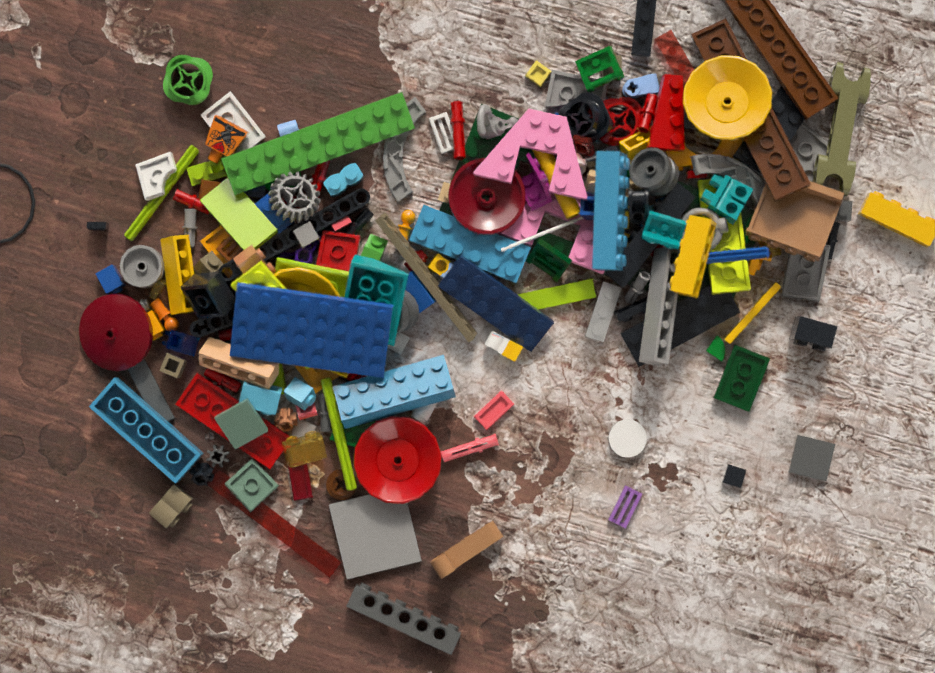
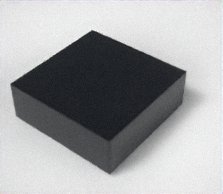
[87,222,109,231]
[722,464,747,488]

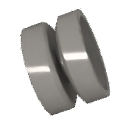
[120,245,165,288]

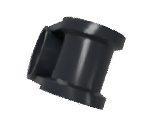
[628,189,649,225]

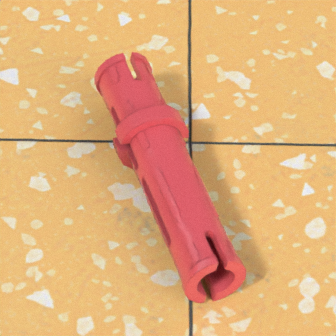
[441,434,499,463]

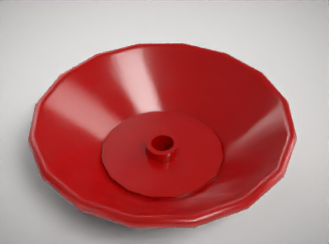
[354,416,442,504]

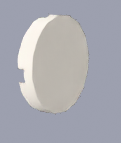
[608,419,647,457]

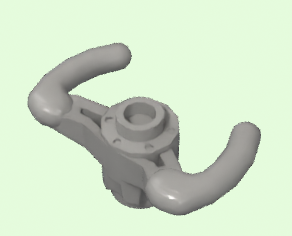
[477,104,518,139]

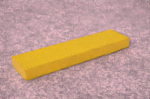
[723,282,781,344]

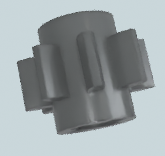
[206,445,230,468]

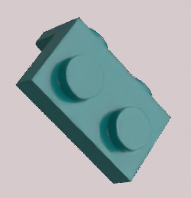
[642,211,687,249]

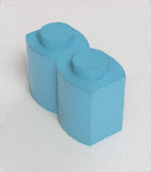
[323,163,364,197]

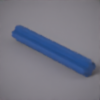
[707,247,769,264]

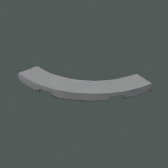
[383,97,426,203]
[690,154,765,208]

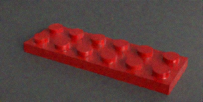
[175,373,292,469]

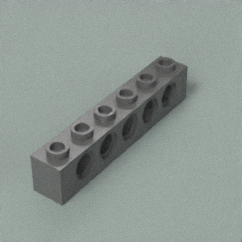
[346,583,461,655]

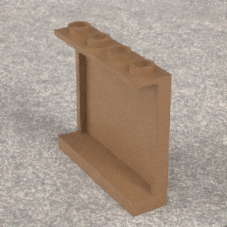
[746,181,844,262]

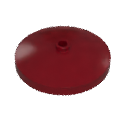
[448,158,526,235]
[79,294,153,371]

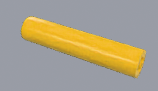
[532,150,580,220]

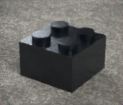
[180,271,236,319]
[789,316,838,352]

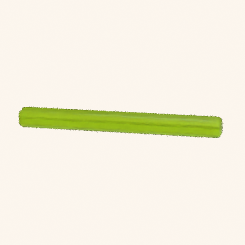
[124,145,199,241]
[321,378,357,490]

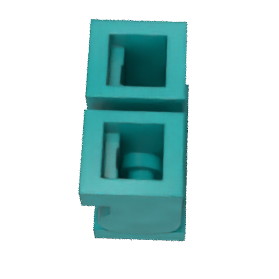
[700,174,753,225]

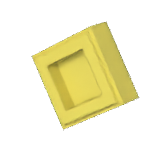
[525,60,552,87]

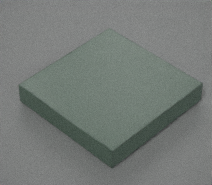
[214,398,268,449]
[224,458,279,513]

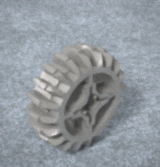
[268,171,321,223]

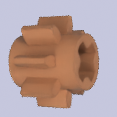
[274,407,298,431]

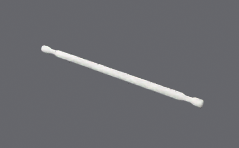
[501,216,584,252]

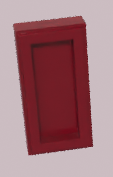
[288,460,313,501]

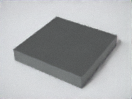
[788,435,835,481]

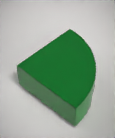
[706,335,725,362]

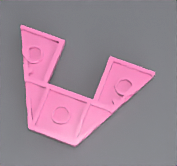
[473,109,587,201]
[498,192,605,275]

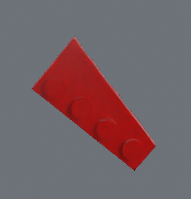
[646,74,685,152]

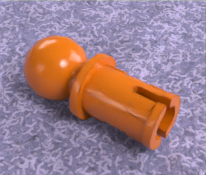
[150,298,179,332]

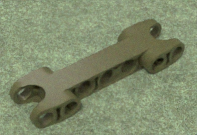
[813,62,871,196]

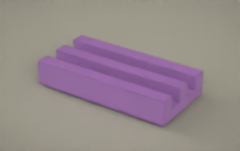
[608,485,642,528]

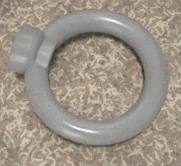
[680,208,728,251]

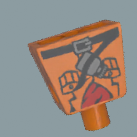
[205,115,250,164]

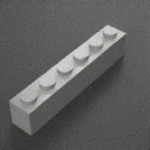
[639,247,680,365]

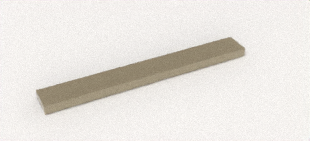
[375,212,477,343]

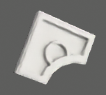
[136,152,177,201]

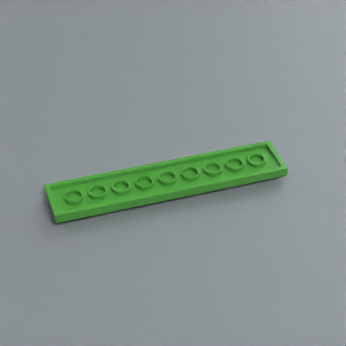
[221,92,415,195]

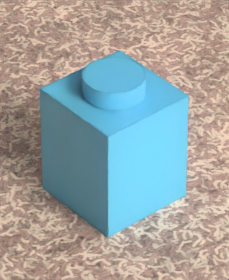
[283,377,316,411]

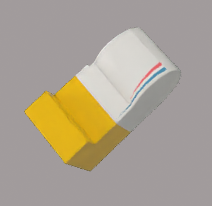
[485,331,523,362]

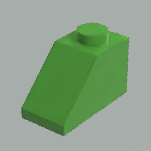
[361,233,388,261]

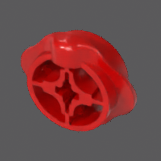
[599,97,642,146]

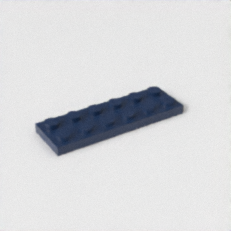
[438,255,554,352]

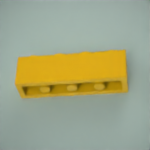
[858,191,935,247]
[670,215,717,298]
[160,235,194,315]

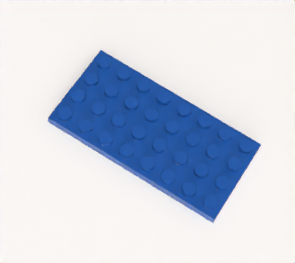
[230,282,393,378]

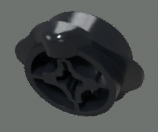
[559,93,614,146]

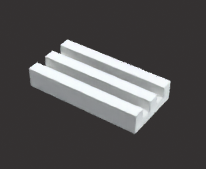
[429,112,454,155]

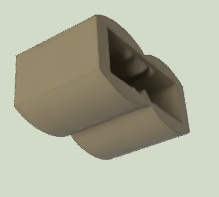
[149,484,193,528]

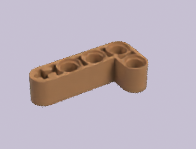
[430,520,503,579]

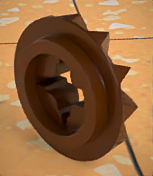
[326,469,357,500]

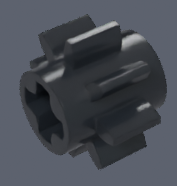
[190,463,215,486]

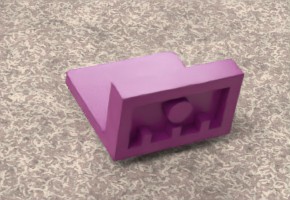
[521,153,552,211]

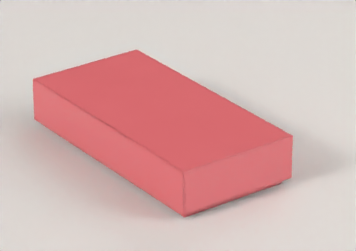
[474,390,514,430]

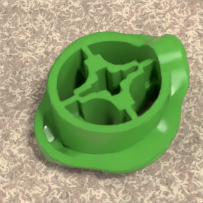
[163,55,213,105]

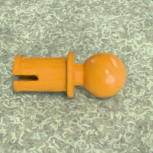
[398,210,416,241]

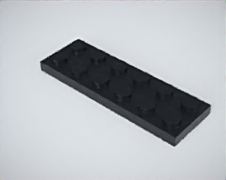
[733,85,805,178]
[620,285,741,367]

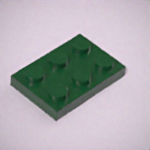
[713,344,770,412]

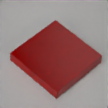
[316,230,361,272]

